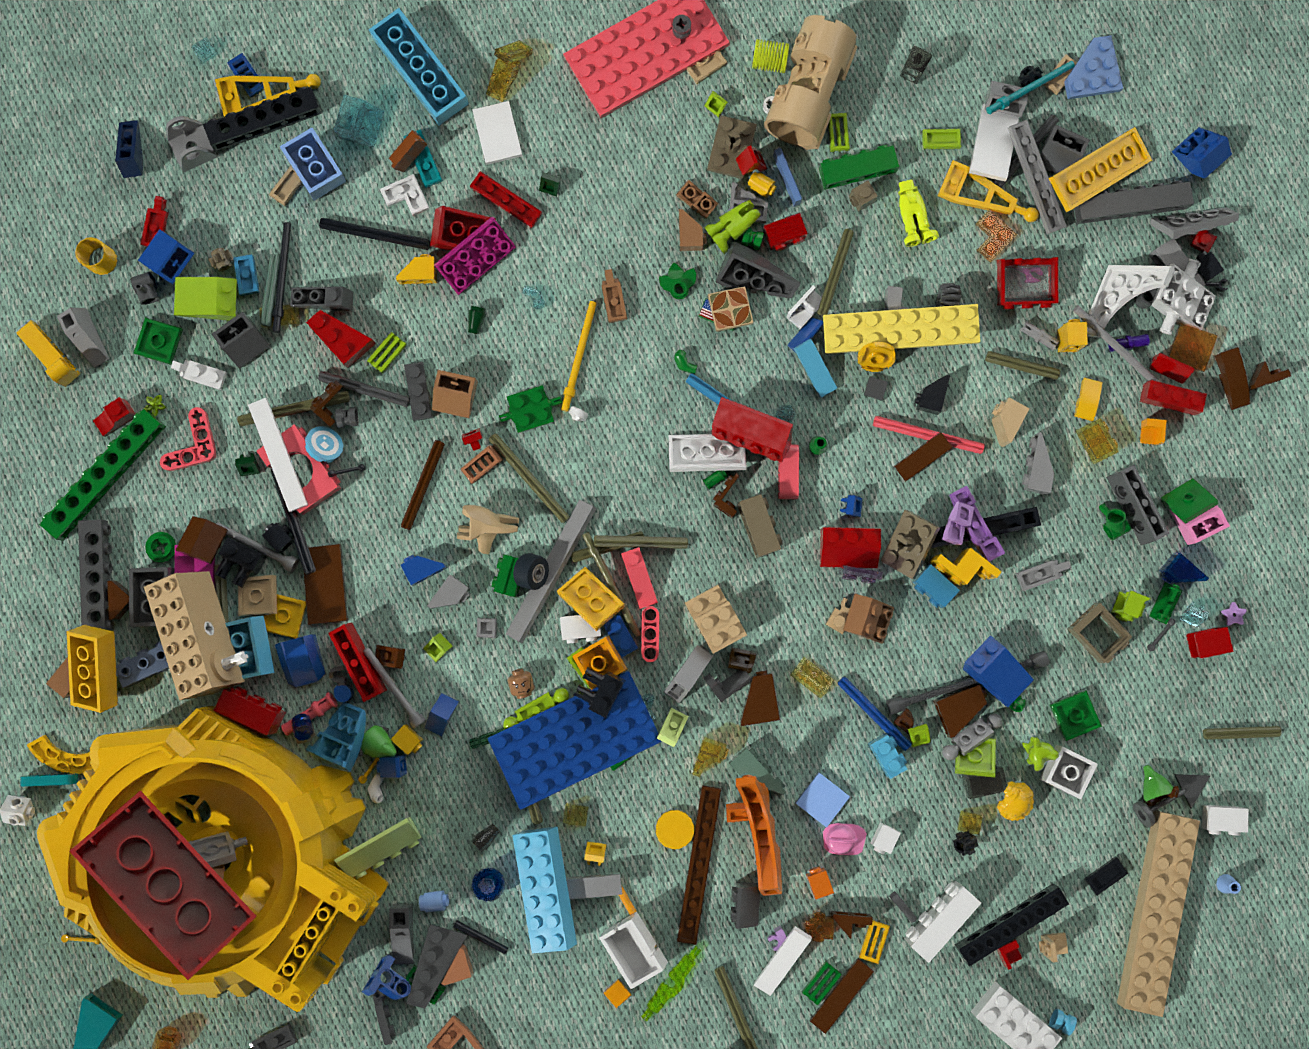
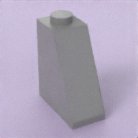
[664,645,713,703]

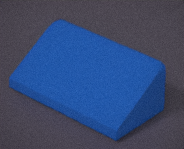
[788,318,823,353]

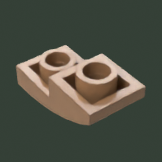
[676,180,719,218]

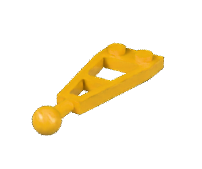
[215,74,321,117]
[937,160,1039,222]

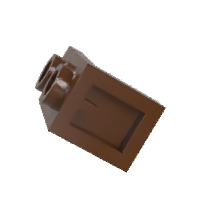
[310,380,343,427]
[713,473,740,519]

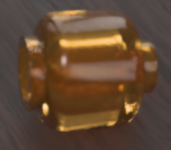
[152,1026,181,1049]

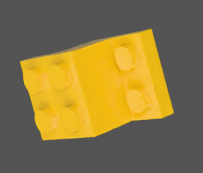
[929,548,1001,586]

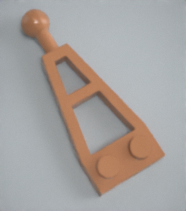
[427,1015,484,1049]

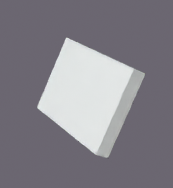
[473,101,522,165]

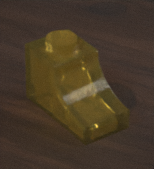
[486,54,521,102]
[692,736,729,777]

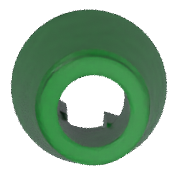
[809,436,828,455]

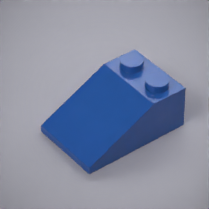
[963,635,1034,707]

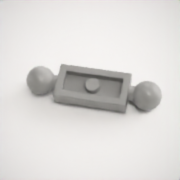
[942,714,1003,760]

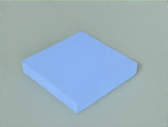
[795,772,850,828]

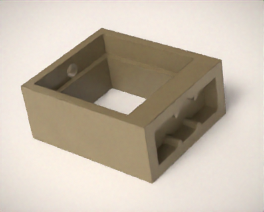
[1067,603,1132,663]

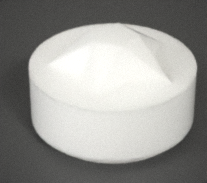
[568,406,588,421]

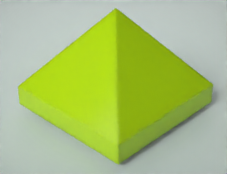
[704,91,728,117]

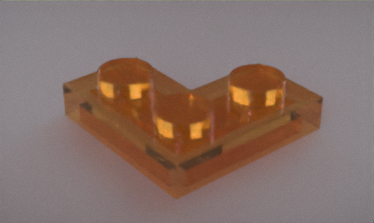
[976,209,1017,263]

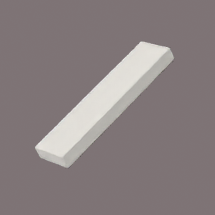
[754,926,812,996]

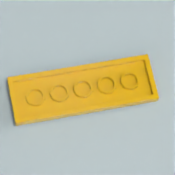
[1048,127,1152,212]

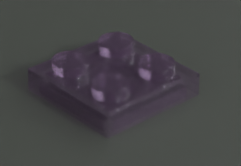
[838,566,883,584]

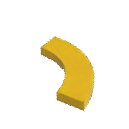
[27,735,93,774]

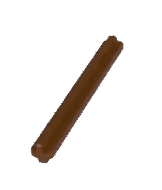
[401,440,445,530]

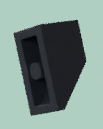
[914,375,950,415]

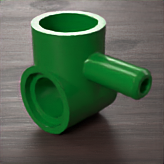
[1099,504,1131,541]

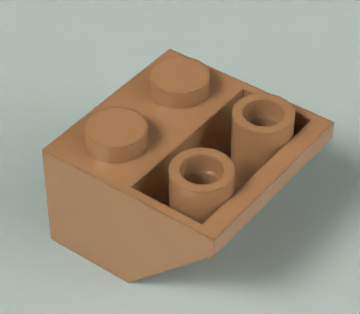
[432,370,478,419]
[843,594,894,644]

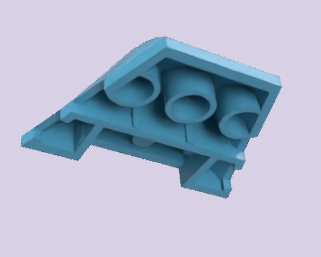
[305,702,366,772]

